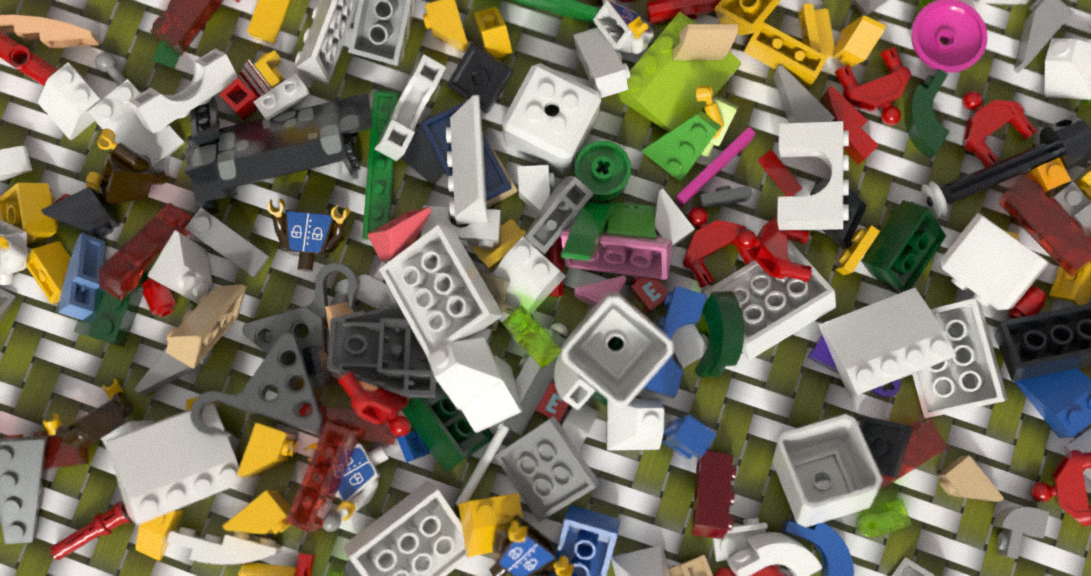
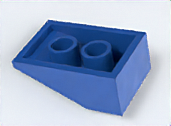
[1014,368,1091,438]
[550,505,621,576]

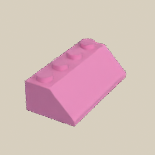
[561,227,673,280]

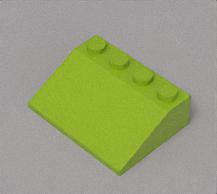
[618,12,741,132]

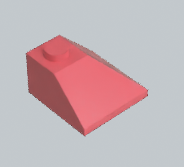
[367,207,431,261]

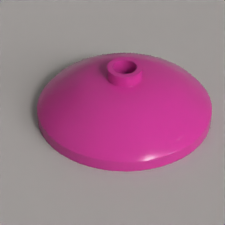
[911,0,987,73]

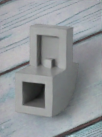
[1050,182,1091,243]
[992,506,1049,559]

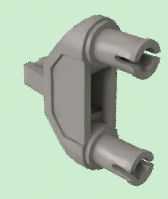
[330,261,398,309]

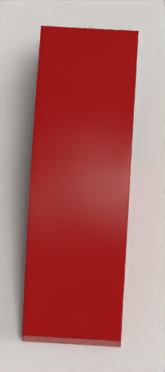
[822,85,879,166]

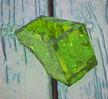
[502,305,562,368]

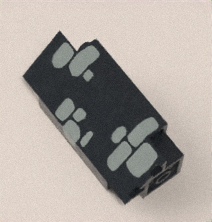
[183,93,374,214]

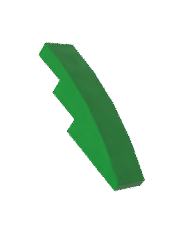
[562,202,612,261]

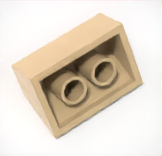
[166,284,246,369]

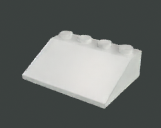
[295,0,359,84]
[446,95,488,225]
[379,225,503,356]
[703,240,836,360]
[818,288,956,398]
[912,298,1008,418]
[105,402,243,525]
[341,481,469,576]

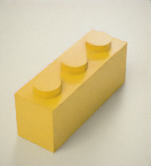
[744,22,828,88]

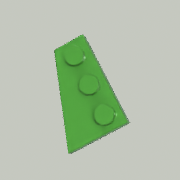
[641,111,722,182]

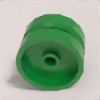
[574,141,631,204]

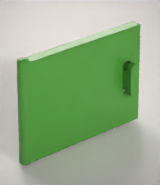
[606,201,656,239]

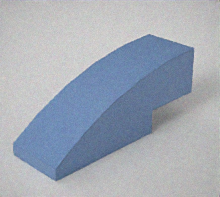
[58,233,106,320]

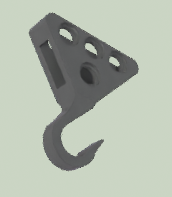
[242,263,360,388]
[190,333,325,437]

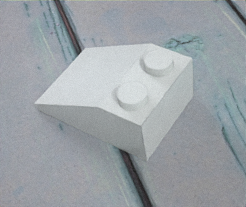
[87,79,185,169]
[493,237,566,333]

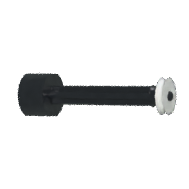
[921,116,1091,219]

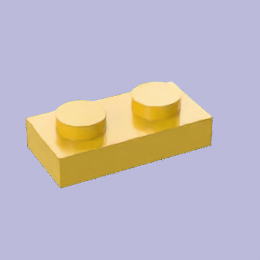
[835,225,880,275]

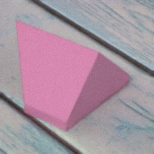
[574,275,626,307]

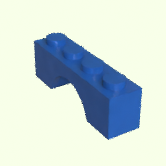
[643,286,707,399]
[662,415,716,460]

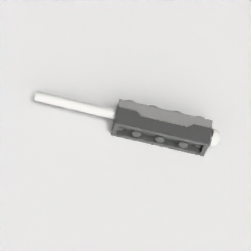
[455,323,568,505]

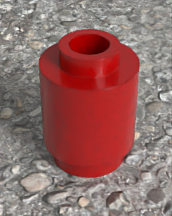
[142,279,177,317]
[1008,285,1047,319]

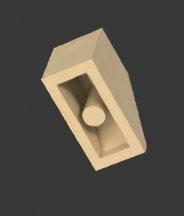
[937,455,1004,502]

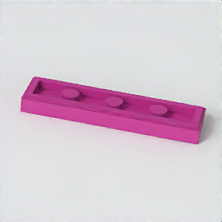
[674,127,755,208]

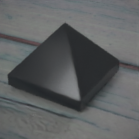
[303,346,328,375]

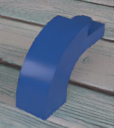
[780,517,854,576]

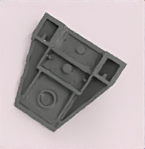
[327,304,436,398]

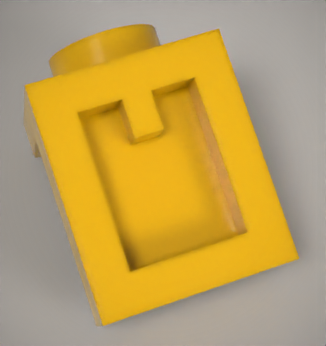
[254,50,284,89]

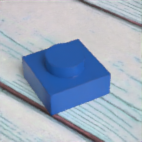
[397,431,431,463]

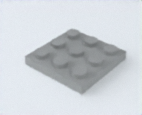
[494,416,600,522]

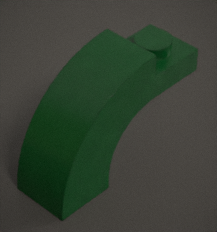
[904,69,950,159]
[695,291,744,378]

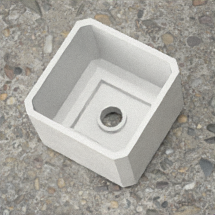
[502,63,601,173]
[941,213,1049,310]
[562,291,673,407]
[773,414,882,527]

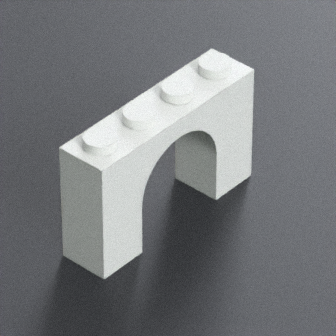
[777,121,849,230]

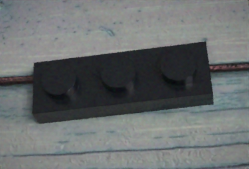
[190,96,221,146]

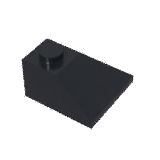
[810,178,867,250]
[41,187,120,236]

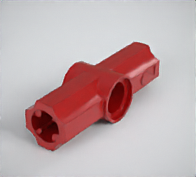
[646,0,721,25]
[0,32,58,87]

